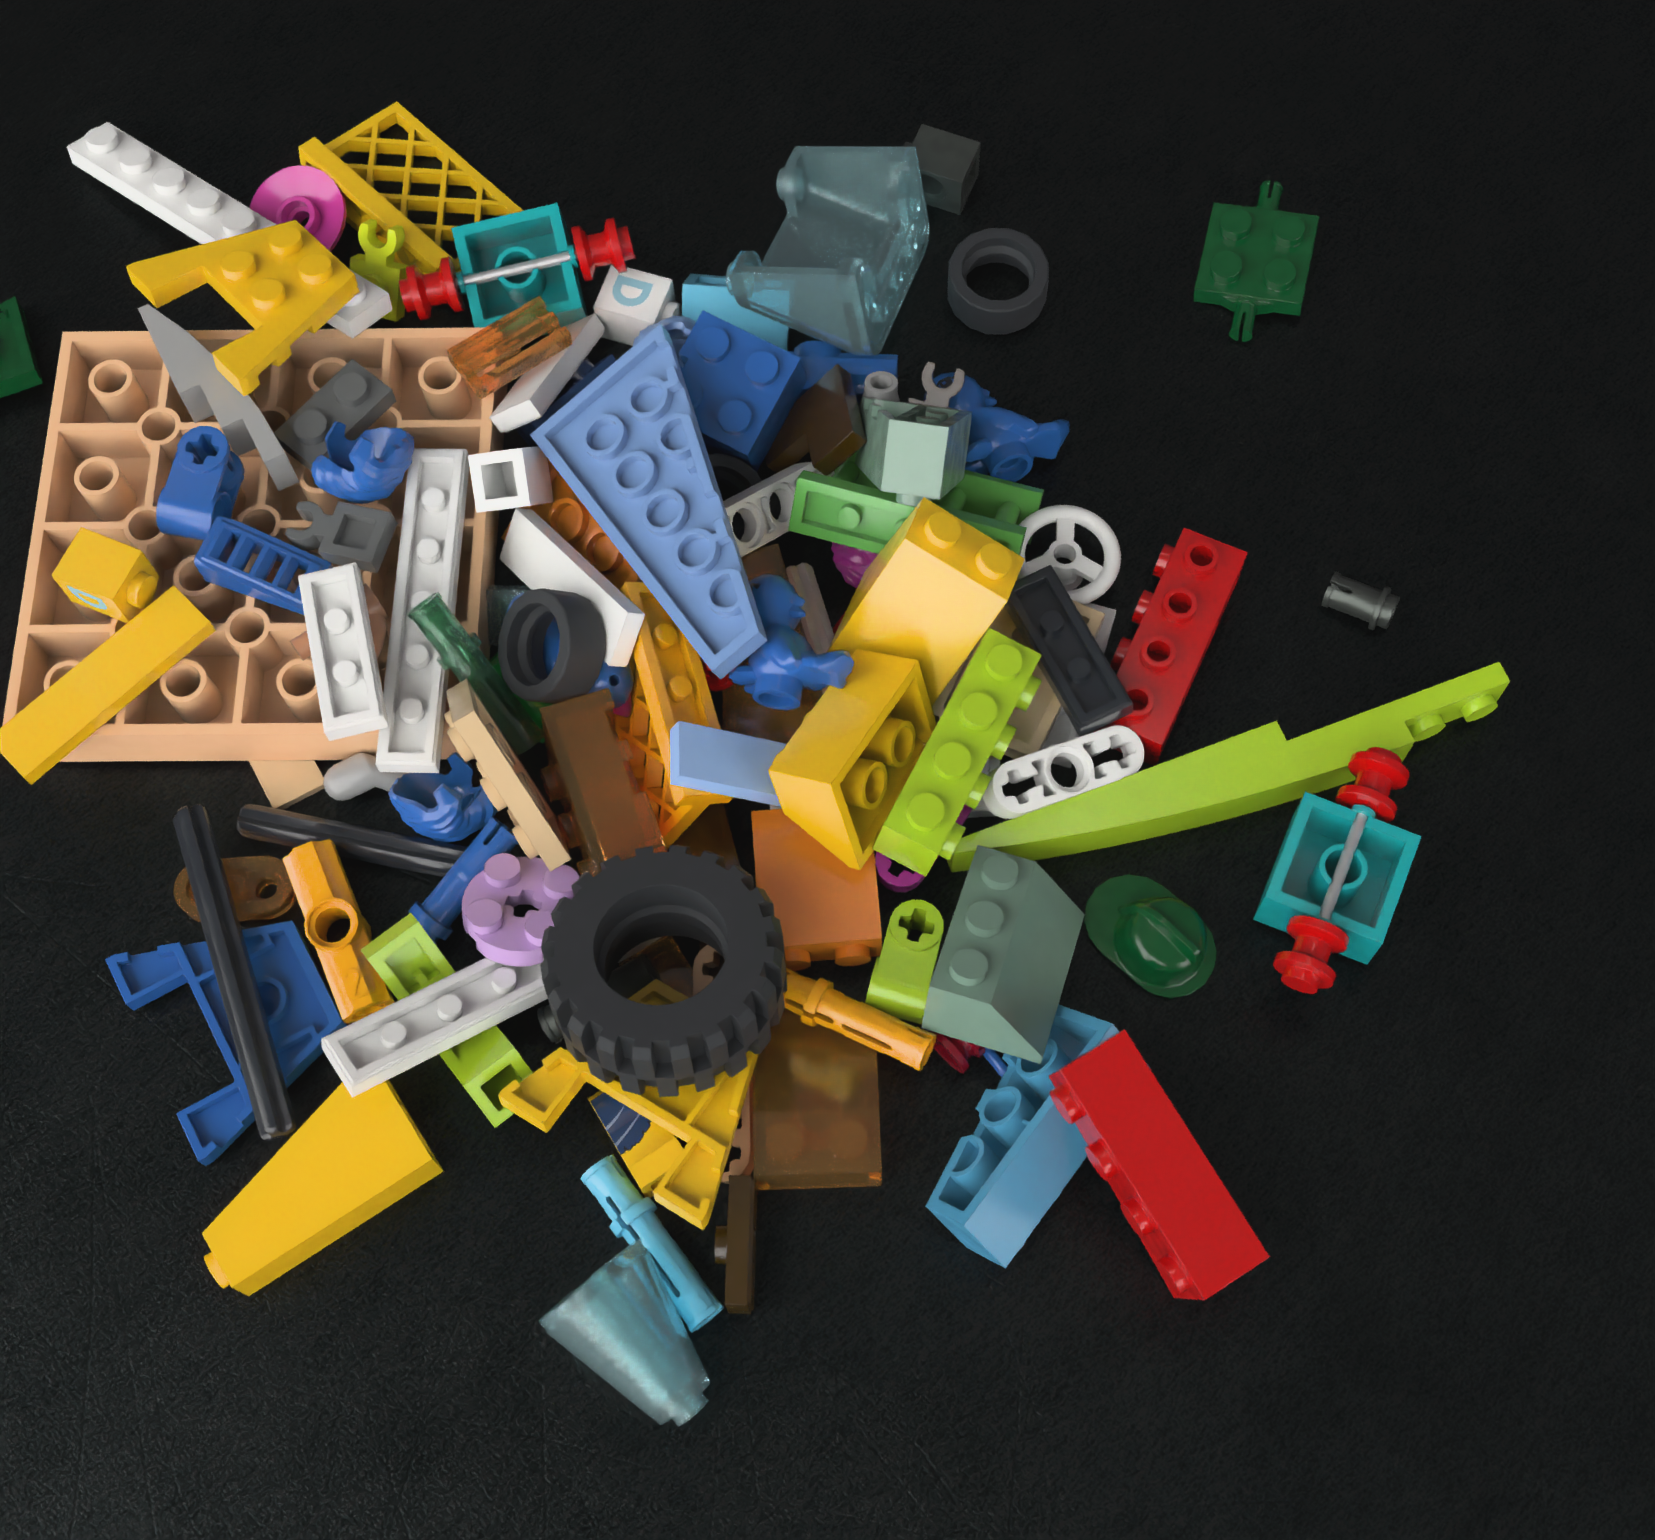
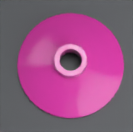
[249,165,347,252]

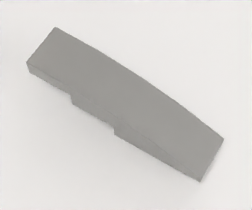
[138,304,299,491]

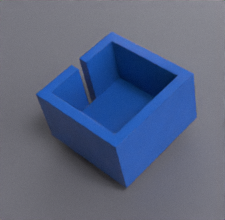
[679,310,807,471]

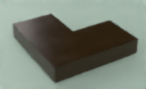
[765,364,867,476]

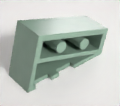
[855,397,972,506]

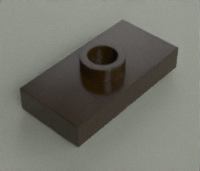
[715,1175,757,1314]

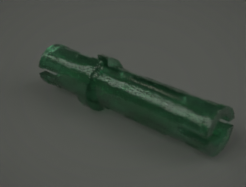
[407,592,545,755]

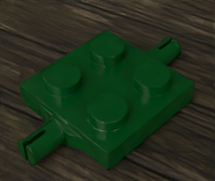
[1194,180,1319,342]

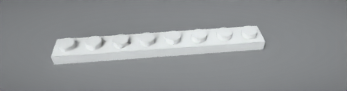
[67,122,393,339]

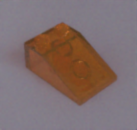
[753,1008,882,1190]

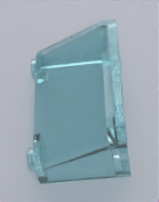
[726,146,929,355]

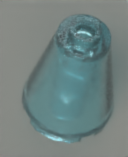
[539,1239,710,1427]

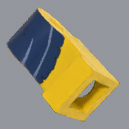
[588,1090,683,1198]

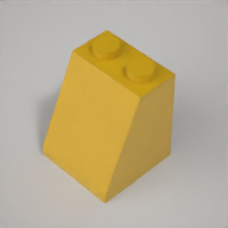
[826,497,1025,706]

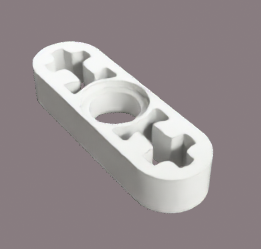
[983,725,1144,819]

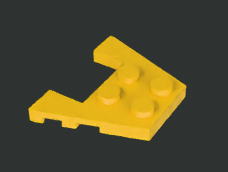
[126,220,359,396]
[498,979,758,1230]

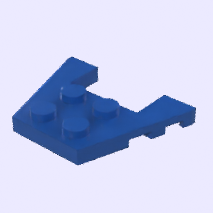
[105,920,347,1166]

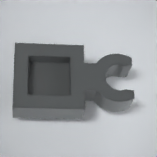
[285,501,398,573]

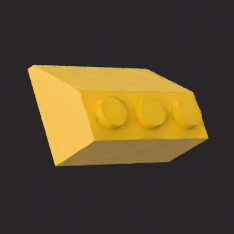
[768,649,937,870]

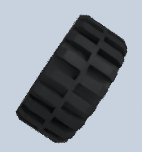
[540,845,787,1097]

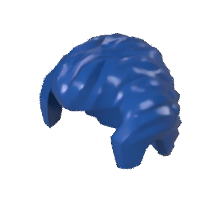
[311,421,414,504]
[388,752,498,843]

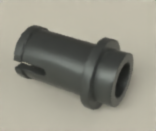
[1321,572,1400,630]

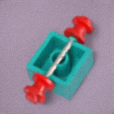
[399,203,635,345]
[1253,747,1421,994]

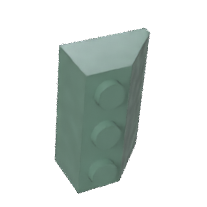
[921,845,1085,1064]

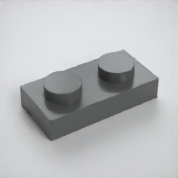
[274,359,396,471]

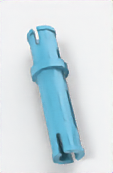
[580,1155,724,1332]

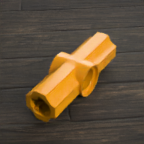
[282,839,395,1024]

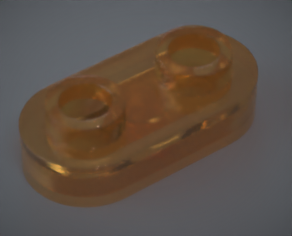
[174,856,297,922]

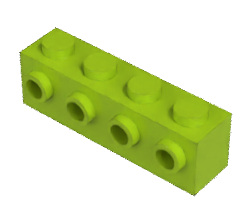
[872,627,1042,877]

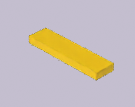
[0,585,216,785]

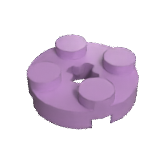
[462,853,579,967]

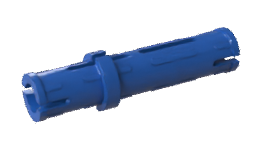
[409,816,519,944]

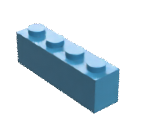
[926,1004,1150,1268]

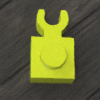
[349,219,408,321]

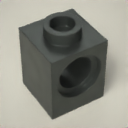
[897,124,981,215]

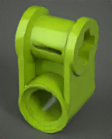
[865,899,944,1025]

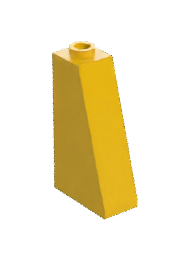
[202,1079,443,1296]

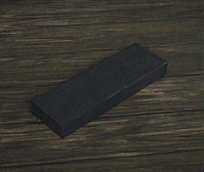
[1004,565,1133,737]

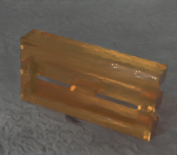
[447,296,572,400]

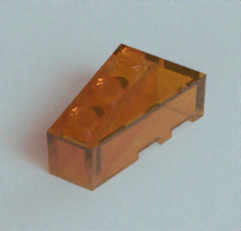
[540,687,668,877]

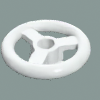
[1018,505,1121,605]

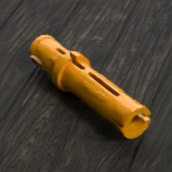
[783,968,937,1071]

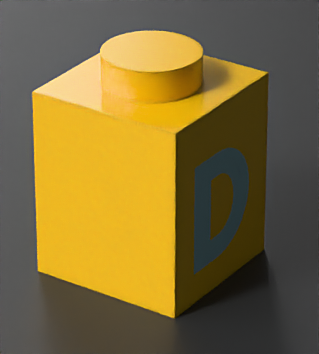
[51,527,160,623]

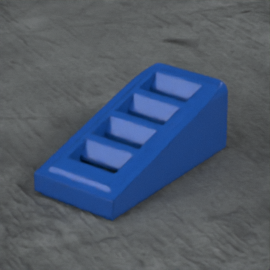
[194,515,333,615]

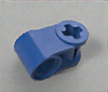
[156,426,245,541]

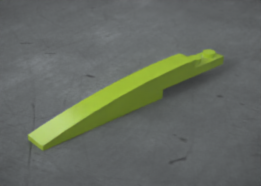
[947,662,1510,872]

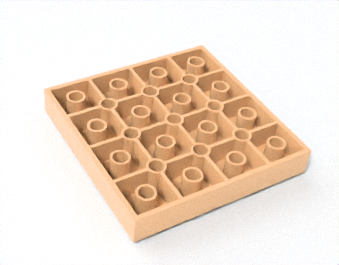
[2,327,509,762]

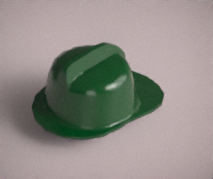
[1084,874,1216,998]

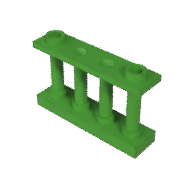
[788,452,1044,555]

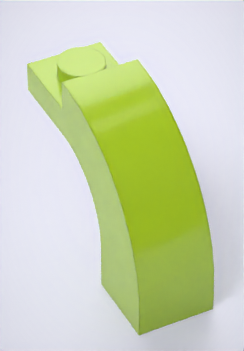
[361,913,533,1128]

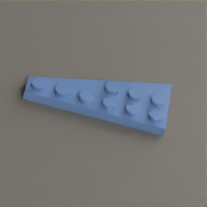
[530,323,768,679]

